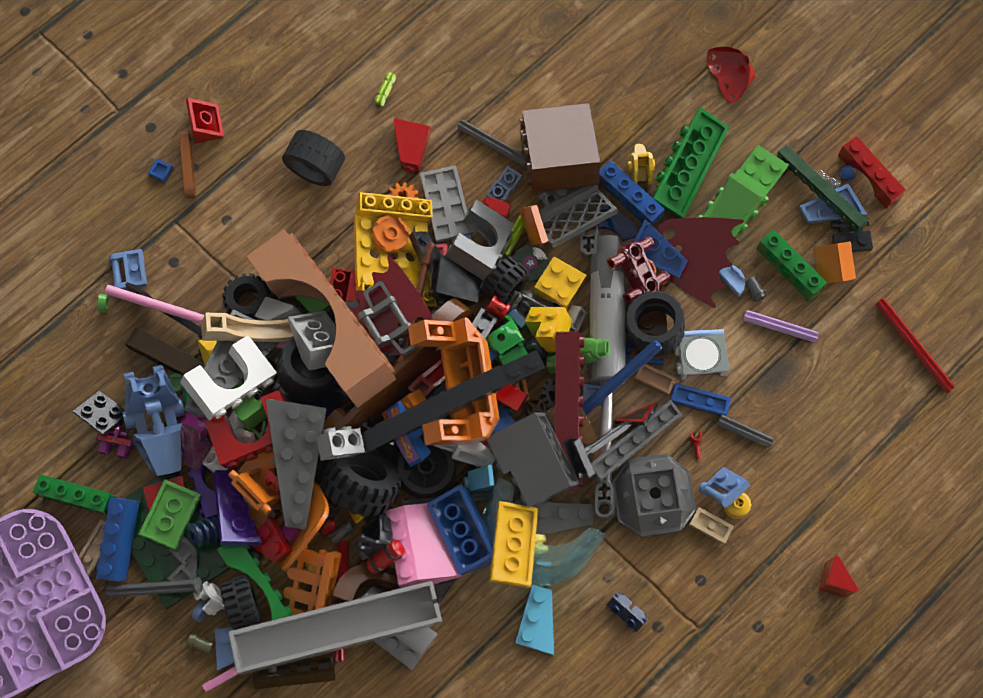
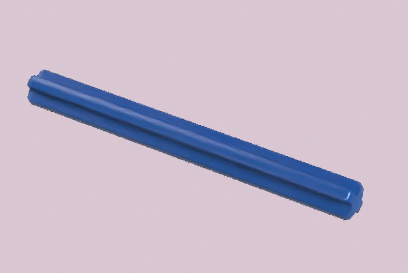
[580,340,662,417]

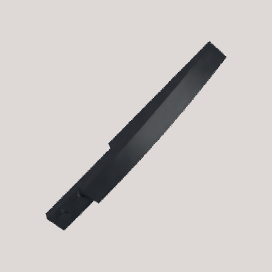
[361,350,545,455]

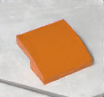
[519,205,548,245]

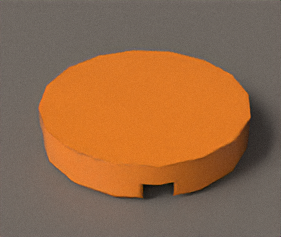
[372,215,409,253]

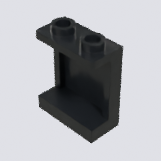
[428,255,482,306]

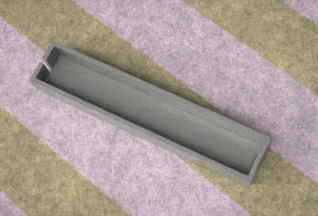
[229,581,442,675]

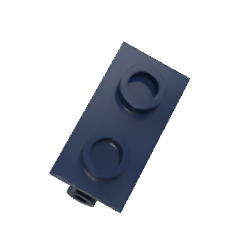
[607,592,648,632]

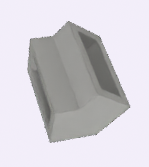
[568,305,587,332]

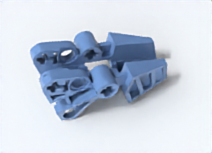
[122,365,185,476]

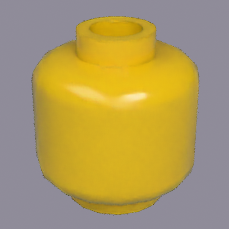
[724,493,751,519]

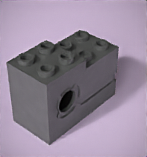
[487,413,580,507]

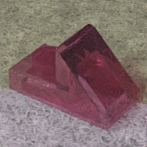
[181,426,213,469]

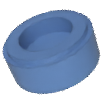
[192,601,208,622]

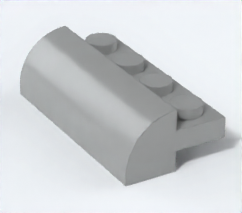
[362,586,438,670]

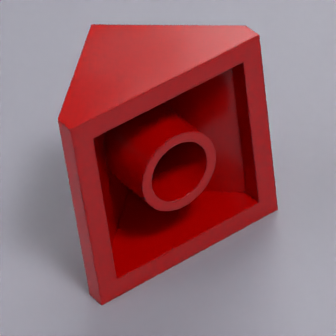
[186,98,224,143]
[819,555,859,598]

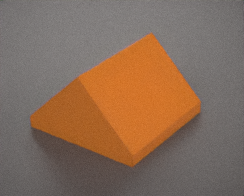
[813,241,856,283]

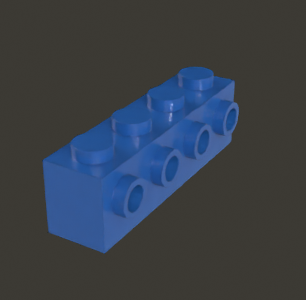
[96,497,140,581]

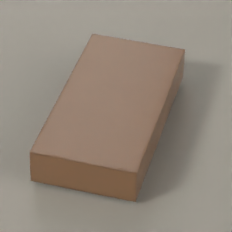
[634,364,677,396]

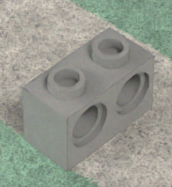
[316,426,365,460]

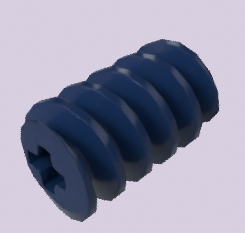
[187,517,219,547]

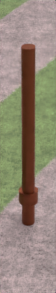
[402,242,435,349]

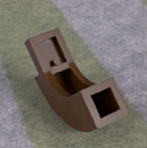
[330,563,400,605]

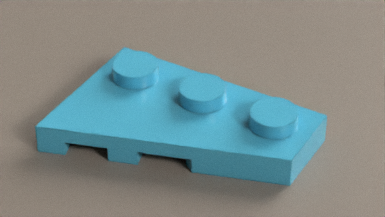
[515,584,554,655]

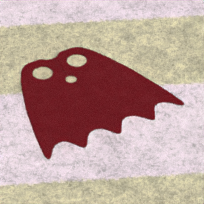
[655,217,744,308]
[349,256,433,356]

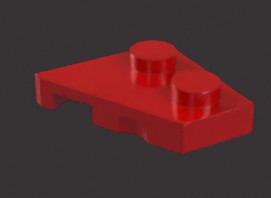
[252,518,292,563]

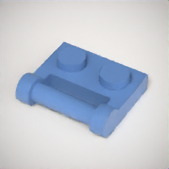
[109,249,148,290]
[699,467,750,507]

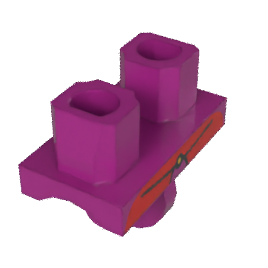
[96,425,136,459]

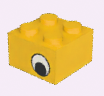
[534,257,587,311]

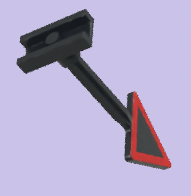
[562,402,658,478]

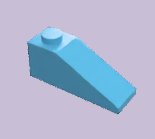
[464,465,494,492]

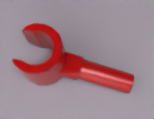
[690,431,702,459]

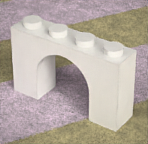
[180,336,277,420]

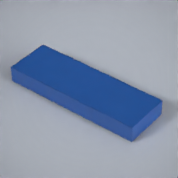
[670,383,731,416]

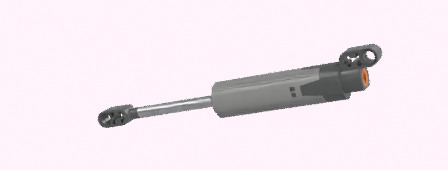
[580,225,626,521]

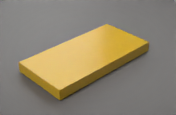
[489,501,538,588]

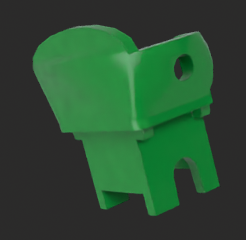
[486,315,528,386]

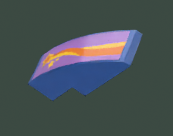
[386,401,431,467]

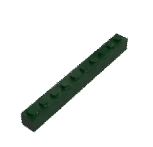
[777,145,868,233]

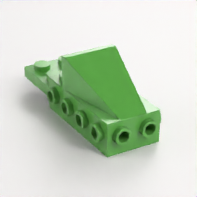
[699,145,789,251]

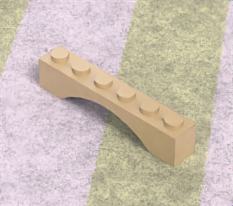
[201,313,294,342]

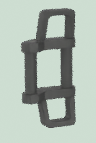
[357,281,420,356]

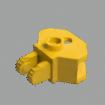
[628,144,655,185]

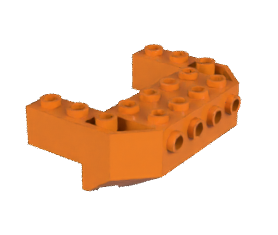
[408,318,500,445]

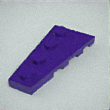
[213,470,262,546]

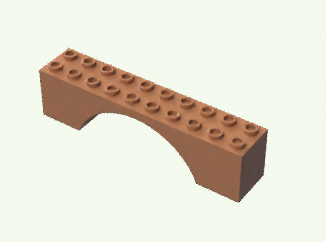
[247,229,396,408]

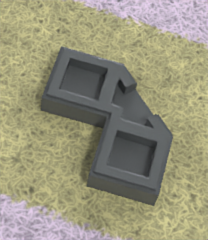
[167,536,198,593]

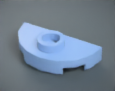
[719,265,745,297]

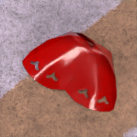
[707,46,755,103]

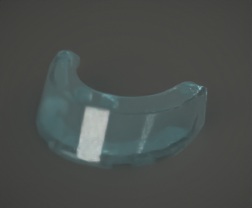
[483,477,606,586]

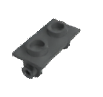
[517,291,555,312]

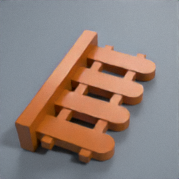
[283,545,342,615]

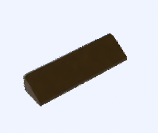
[252,655,336,689]

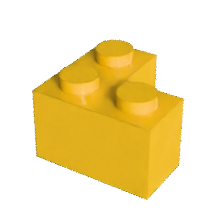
[525,307,573,352]

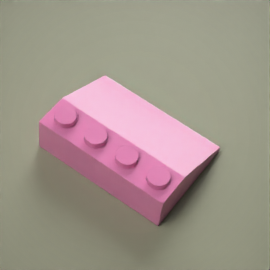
[386,503,463,588]

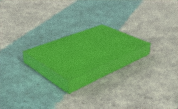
[138,480,202,550]

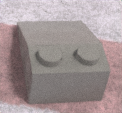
[288,311,336,370]

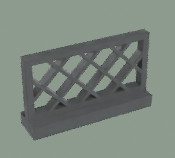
[539,185,618,248]

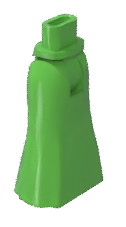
[547,338,610,375]

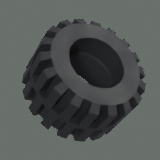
[481,256,530,304]
[222,273,273,320]
[220,575,261,630]

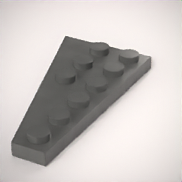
[184,309,279,418]
[266,399,326,530]

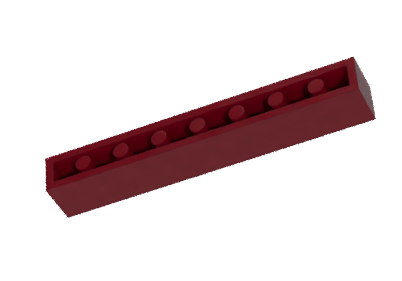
[555,332,584,491]

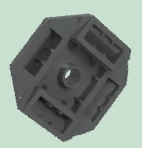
[611,454,696,538]

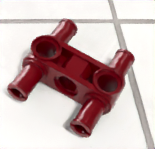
[606,237,670,305]

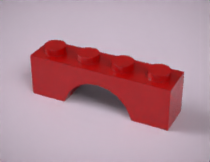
[838,136,906,209]

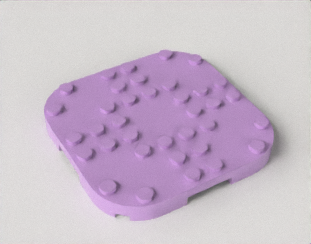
[0,509,106,698]

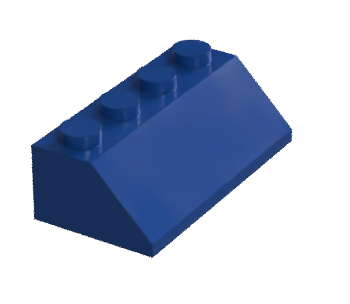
[427,484,494,575]

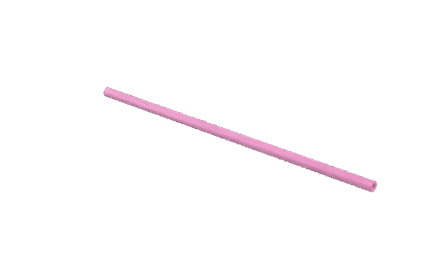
[105,285,288,350]

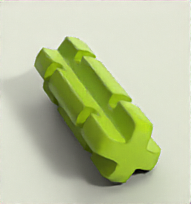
[374,72,396,106]

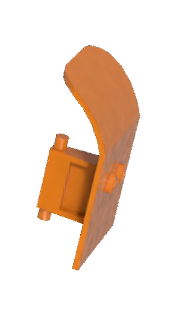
[228,451,329,572]

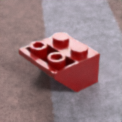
[330,268,360,302]

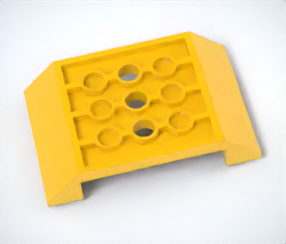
[354,192,436,308]

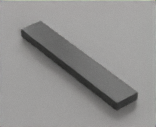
[591,400,683,483]

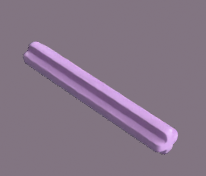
[744,310,818,342]

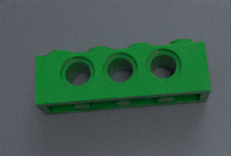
[756,229,827,302]
[32,474,117,516]

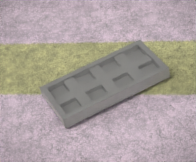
[420,165,473,243]

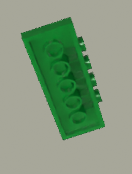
[652,107,729,218]

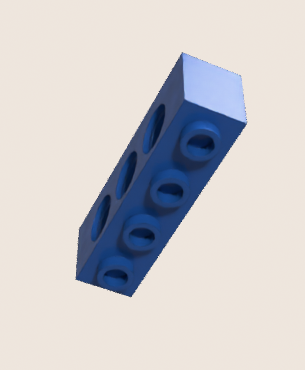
[599,160,665,226]

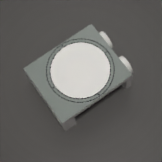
[674,334,730,380]

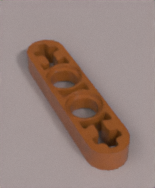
[179,130,196,198]

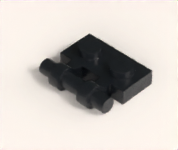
[831,219,873,252]

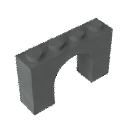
[445,200,514,280]

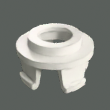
[193,581,224,615]

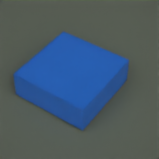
[147,159,174,183]

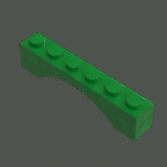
[217,545,294,621]

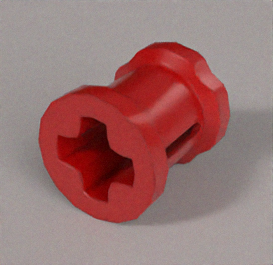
[485,295,511,320]

